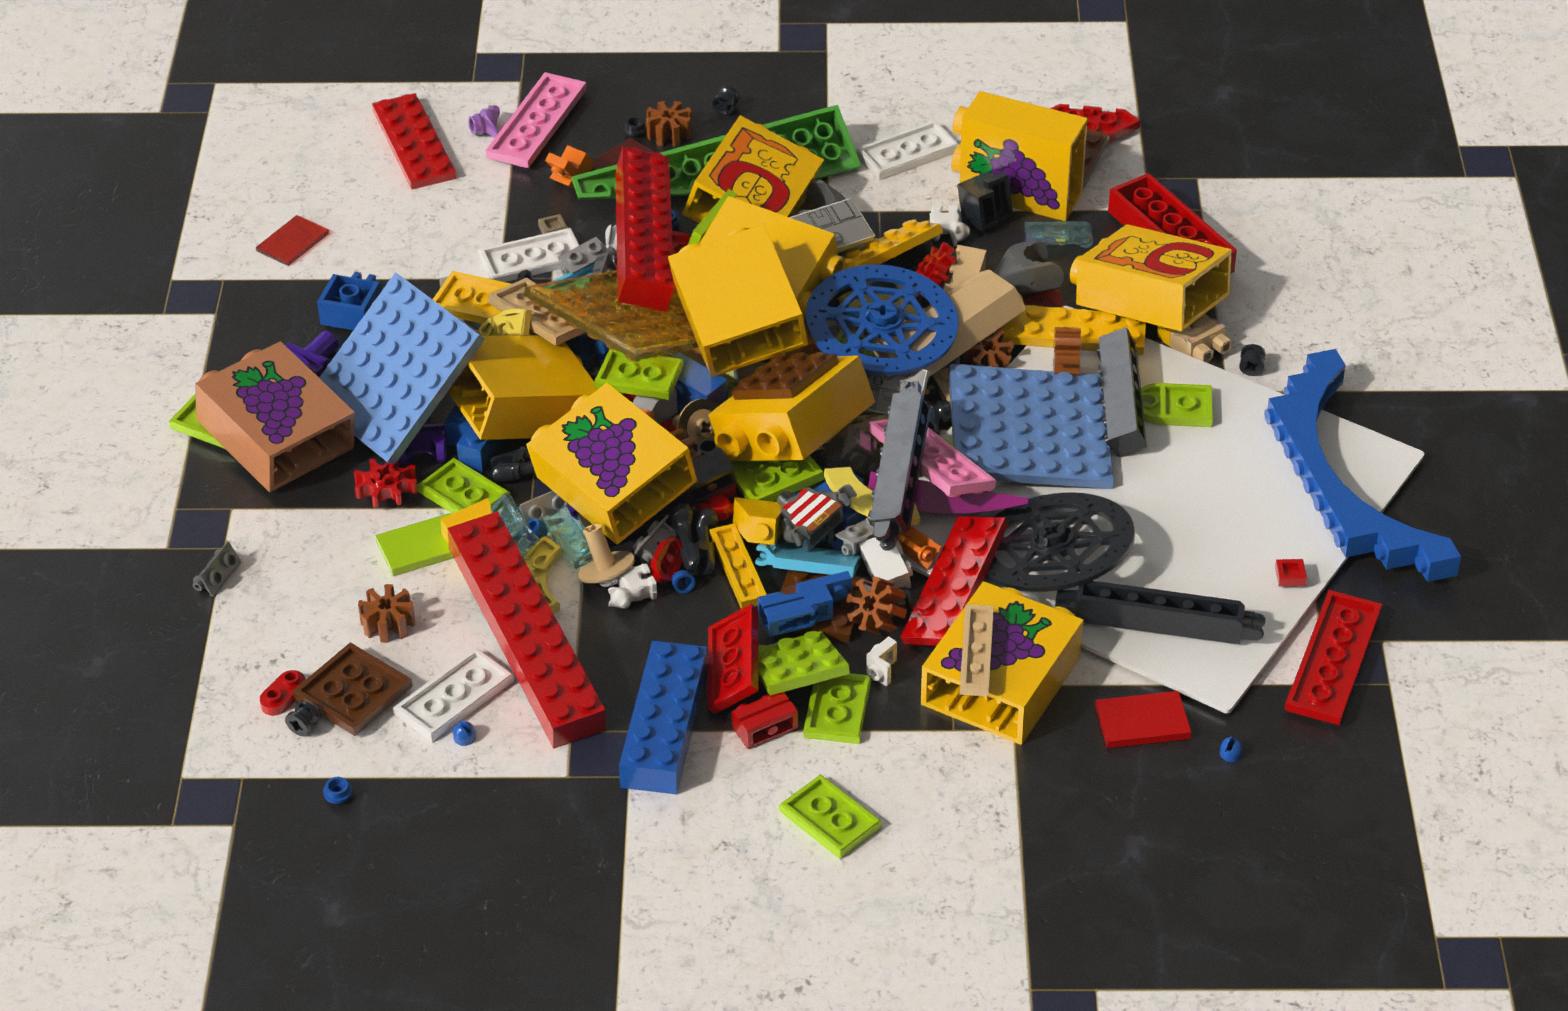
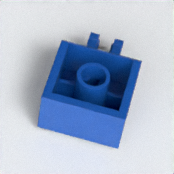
[317,271,383,330]

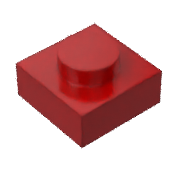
[1275,559,1307,586]

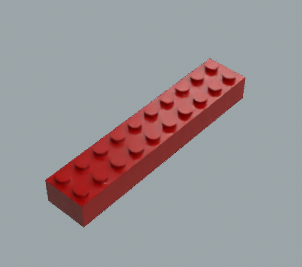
[615,147,675,312]
[447,511,606,749]

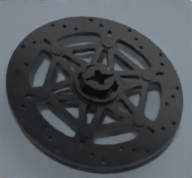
[985,492,1135,592]

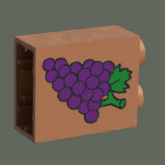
[195,341,355,492]

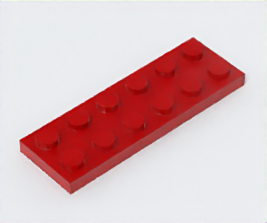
[372,93,457,190]
[901,517,1008,646]
[1284,590,1382,726]

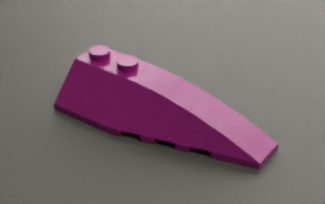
[868,471,1030,514]

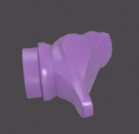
[468,105,500,139]

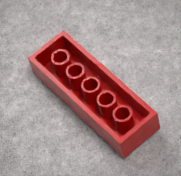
[1108,173,1237,274]

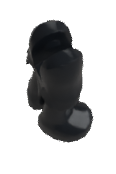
[490,446,535,483]
[669,503,718,576]

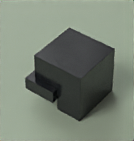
[957,171,1013,231]

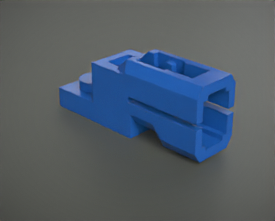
[757,571,852,637]

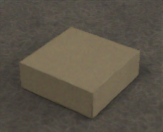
[538,214,568,234]

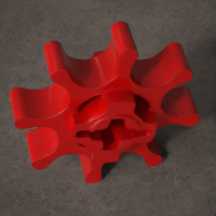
[915,242,957,302]
[354,459,418,507]

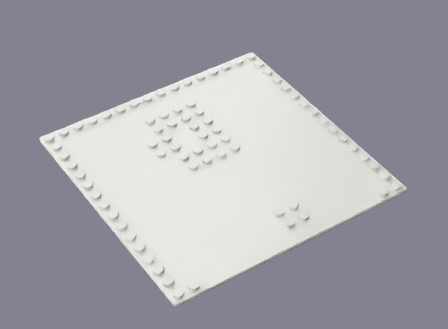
[901,306,1424,713]

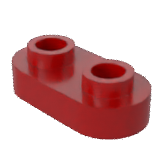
[649,536,683,584]
[259,670,305,716]

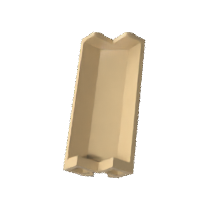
[873,269,1027,377]

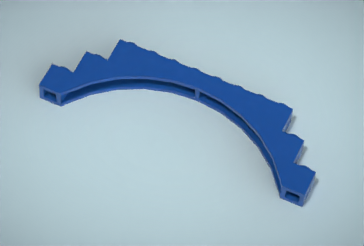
[1264,349,1461,582]

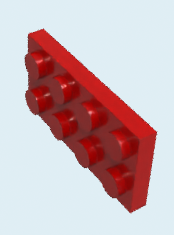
[707,604,758,714]

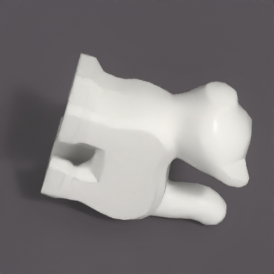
[929,204,970,246]
[600,563,657,609]

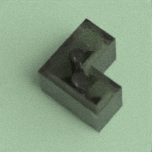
[814,423,884,479]

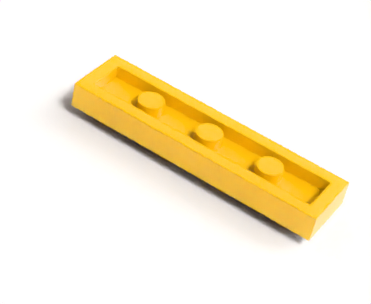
[709,523,767,609]

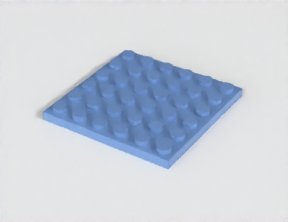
[319,272,485,465]
[948,364,1114,489]

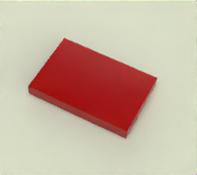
[1095,691,1191,748]

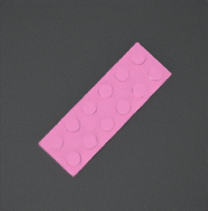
[485,73,587,168]
[868,419,996,497]

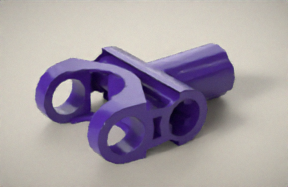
[285,331,339,377]
[399,416,447,467]

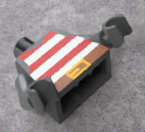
[777,484,857,552]

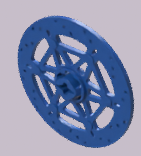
[806,265,958,375]

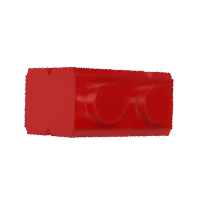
[732,692,798,749]

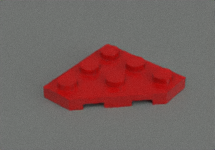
[1050,104,1140,143]

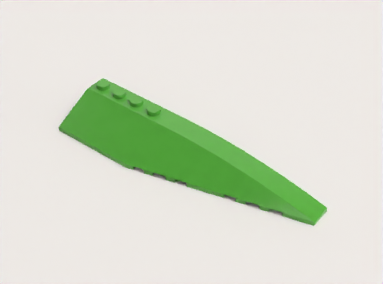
[571,105,861,199]

